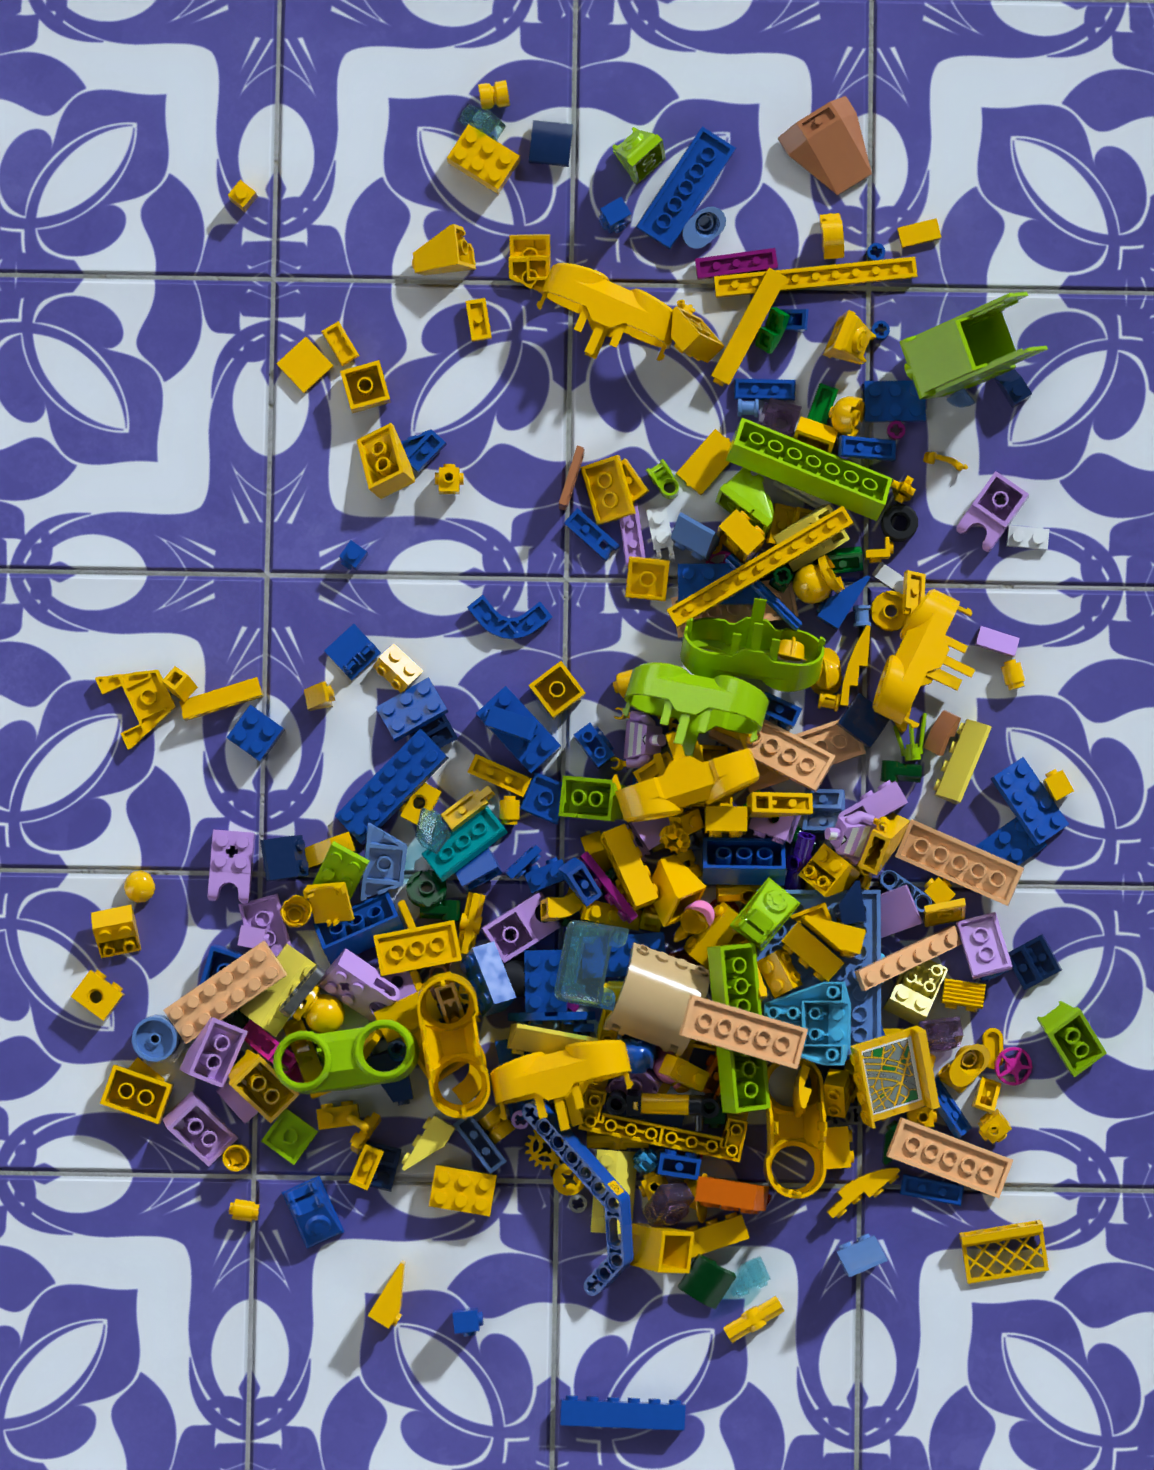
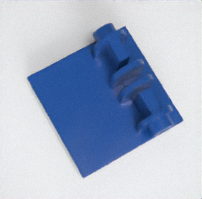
[324,623,381,681]

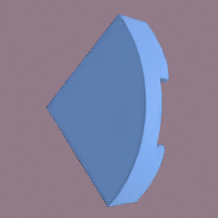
[946,389,975,408]

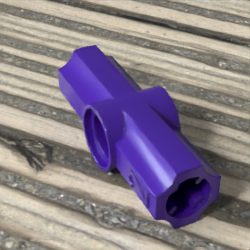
[784,831,816,890]

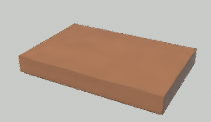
[559,445,585,511]

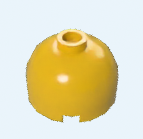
[829,396,865,437]

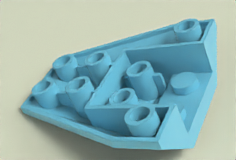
[764,982,851,1066]

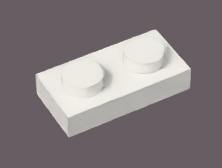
[1006,525,1049,550]

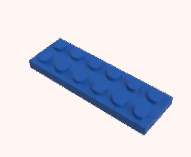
[636,126,736,249]
[335,729,449,845]

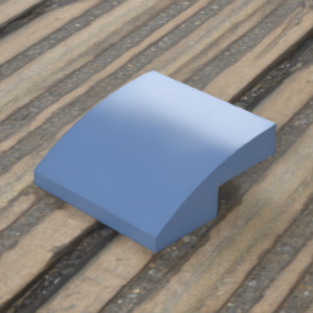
[802,789,845,833]

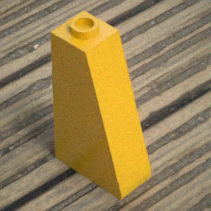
[858,812,910,875]

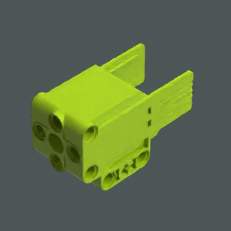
[899,292,1048,400]

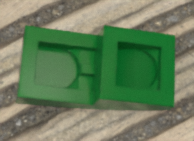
[755,307,790,354]

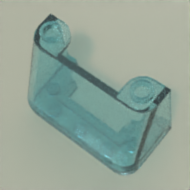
[554,920,629,1011]

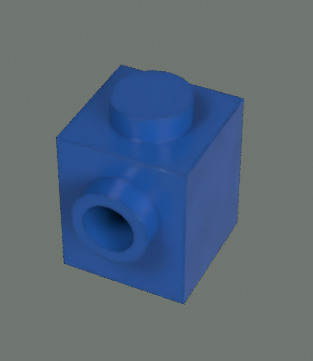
[339,540,368,571]

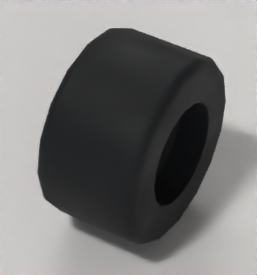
[881,504,918,542]
[504,960,525,997]

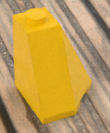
[412,224,476,275]

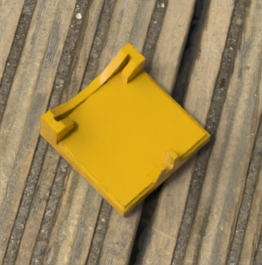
[303,882,355,927]

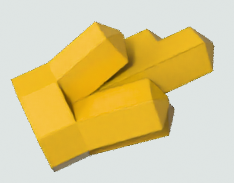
[890,475,916,503]

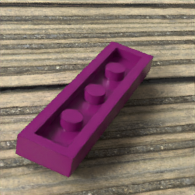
[695,248,778,280]
[579,851,638,924]

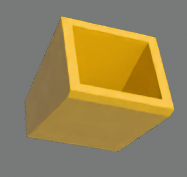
[650,854,706,927]
[630,1223,694,1273]

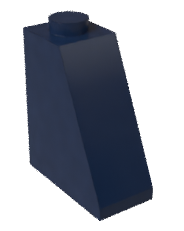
[366,1051,414,1106]

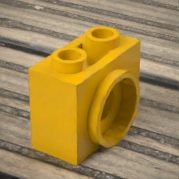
[70,969,125,1021]

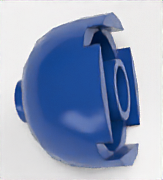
[622,1036,655,1074]

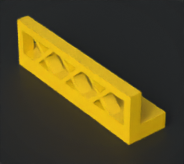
[179,677,264,721]

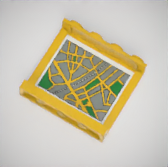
[849,1026,940,1129]

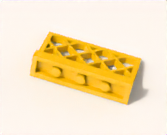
[959,1220,1049,1284]

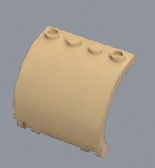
[603,943,710,1057]

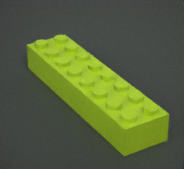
[726,418,893,521]
[707,943,771,1113]

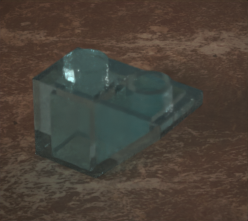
[457,104,506,141]
[415,807,451,854]
[731,1256,770,1298]

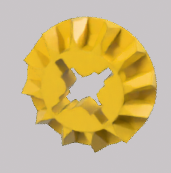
[659,825,691,854]
[553,1163,584,1196]

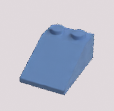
[836,1233,888,1277]

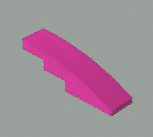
[243,1019,305,1083]

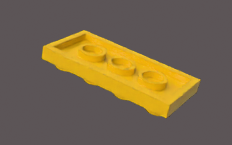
[373,920,462,976]

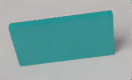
[421,806,508,882]

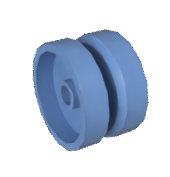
[132,1014,181,1062]

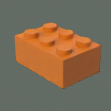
[695,1176,769,1214]

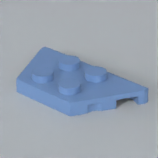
[360,823,407,901]

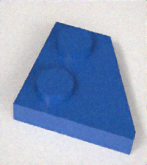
[401,429,447,473]

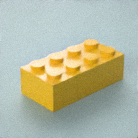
[717,509,765,563]

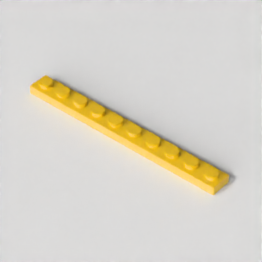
[714,257,917,298]
[667,506,854,628]

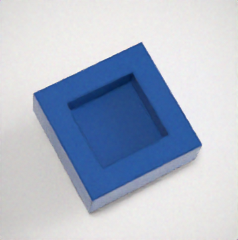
[573,1023,594,1036]

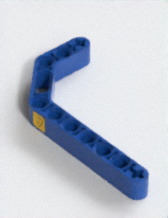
[522,1100,634,1296]

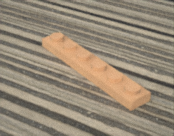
[854,925,962,991]

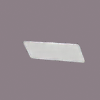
[872,562,904,595]

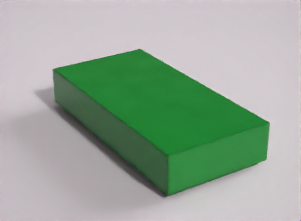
[807,383,839,425]

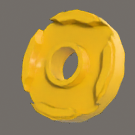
[870,591,906,632]

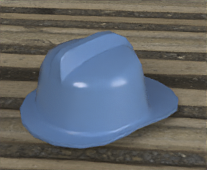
[683,207,726,249]

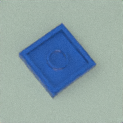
[520,772,562,825]

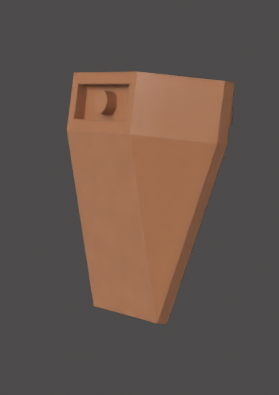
[777,96,872,196]

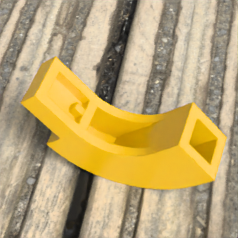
[540,858,584,922]
[452,1045,487,1104]

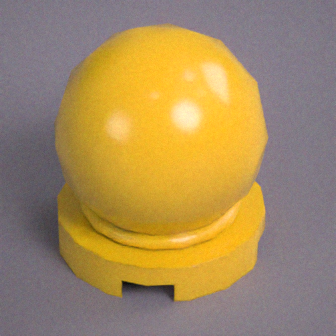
[793,555,845,604]
[292,984,345,1033]

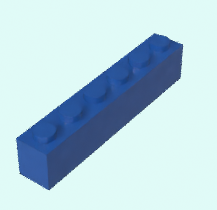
[560,1395,686,1430]

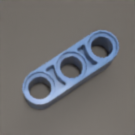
[879,870,932,913]

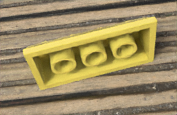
[933,719,992,805]
[239,943,317,1037]
[507,1023,598,1055]
[590,1149,636,1234]

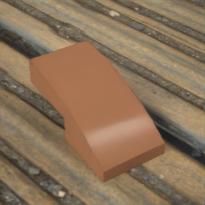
[923,710,961,756]

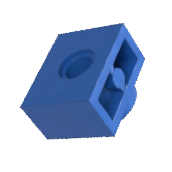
[573,722,615,769]

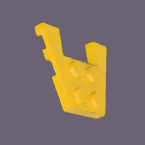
[95,670,176,750]

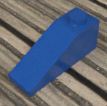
[816,575,870,631]

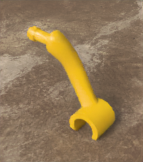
[923,452,968,471]

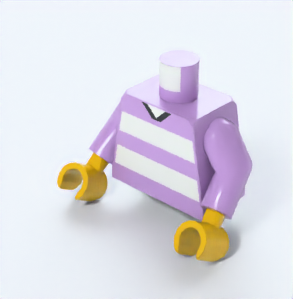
[610,707,666,771]
[824,811,889,876]

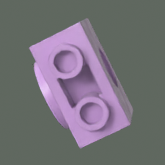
[748,815,801,845]

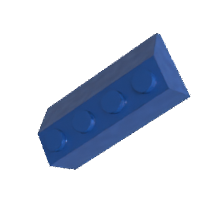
[313,891,405,965]

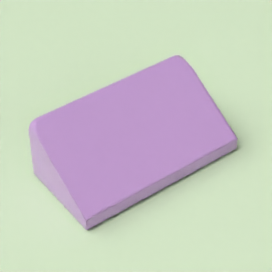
[975,626,1020,658]

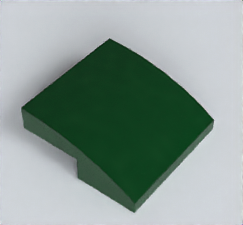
[678,1254,736,1309]

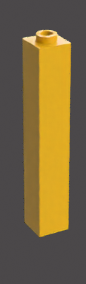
[711,268,787,387]

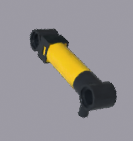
[606,1090,721,1132]

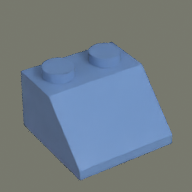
[671,512,720,561]

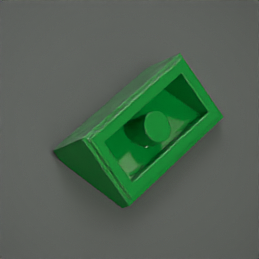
[823,546,864,574]

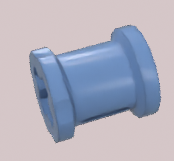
[737,399,759,418]
[853,605,871,627]

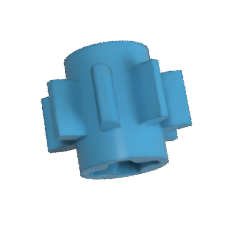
[633,1148,658,1173]

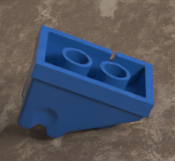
[282,1175,345,1249]

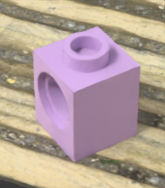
[238,925,270,948]

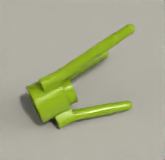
[893,713,927,761]

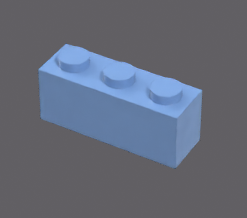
[453,1116,507,1174]

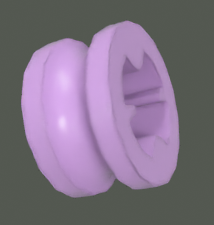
[511,1110,529,1129]

